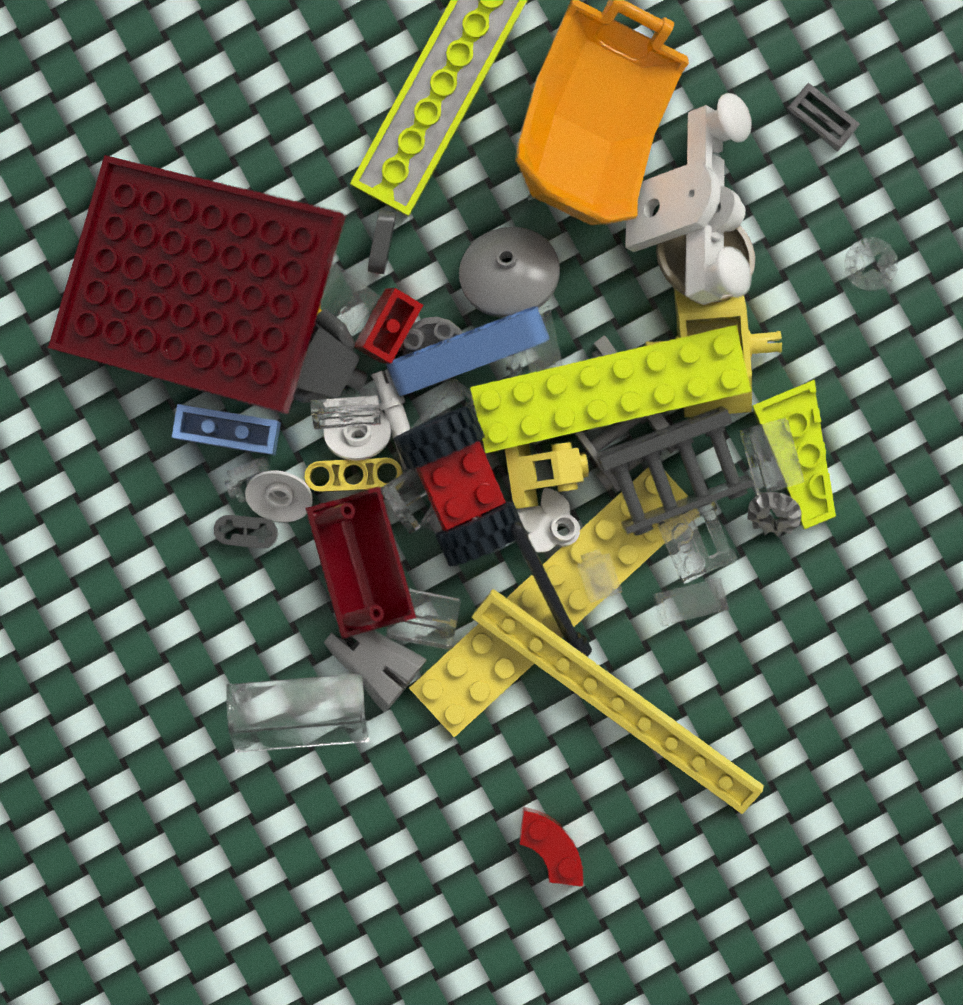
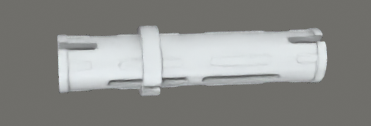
[371,369,411,470]

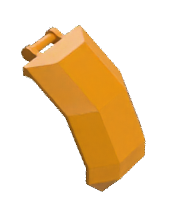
[516,0,689,225]

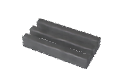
[786,82,860,152]

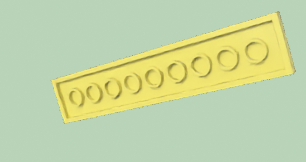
[409,467,701,737]

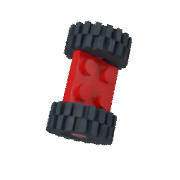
[394,405,526,567]

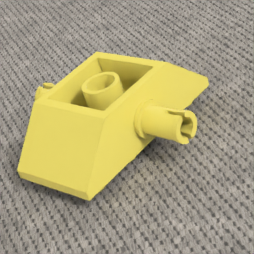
[645,288,782,418]

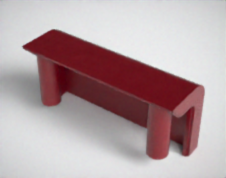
[305,486,416,639]

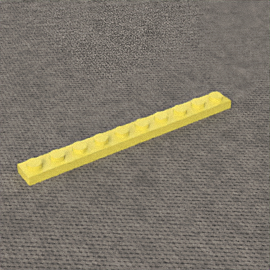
[471,589,764,814]

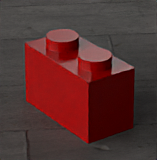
[355,288,423,364]

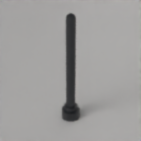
[510,523,592,657]

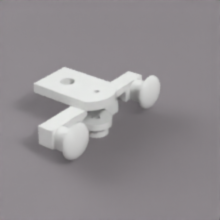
[625,93,752,305]

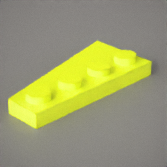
[752,380,836,529]

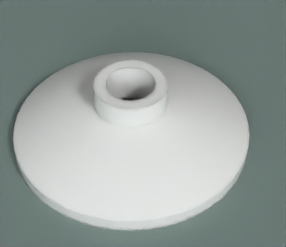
[324,403,391,461]
[245,471,313,522]

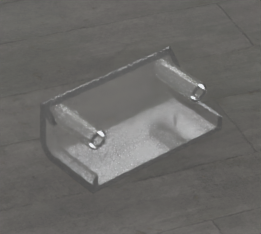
[226,673,369,753]

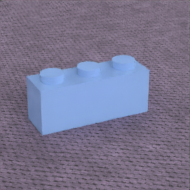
[172,404,281,456]

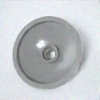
[459,227,560,318]

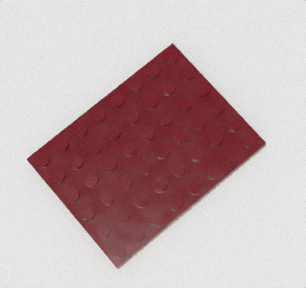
[48,155,346,414]

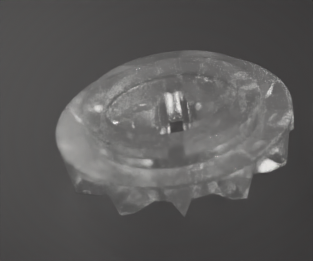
[844,237,898,291]

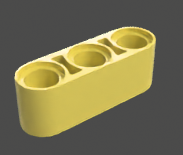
[304,458,403,492]

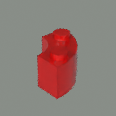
[519,807,583,887]

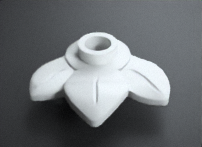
[517,488,580,553]

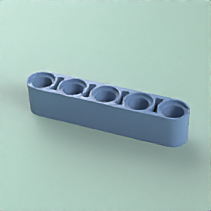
[386,306,550,396]

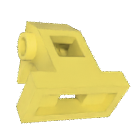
[505,442,589,509]

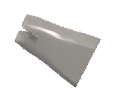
[323,630,427,712]

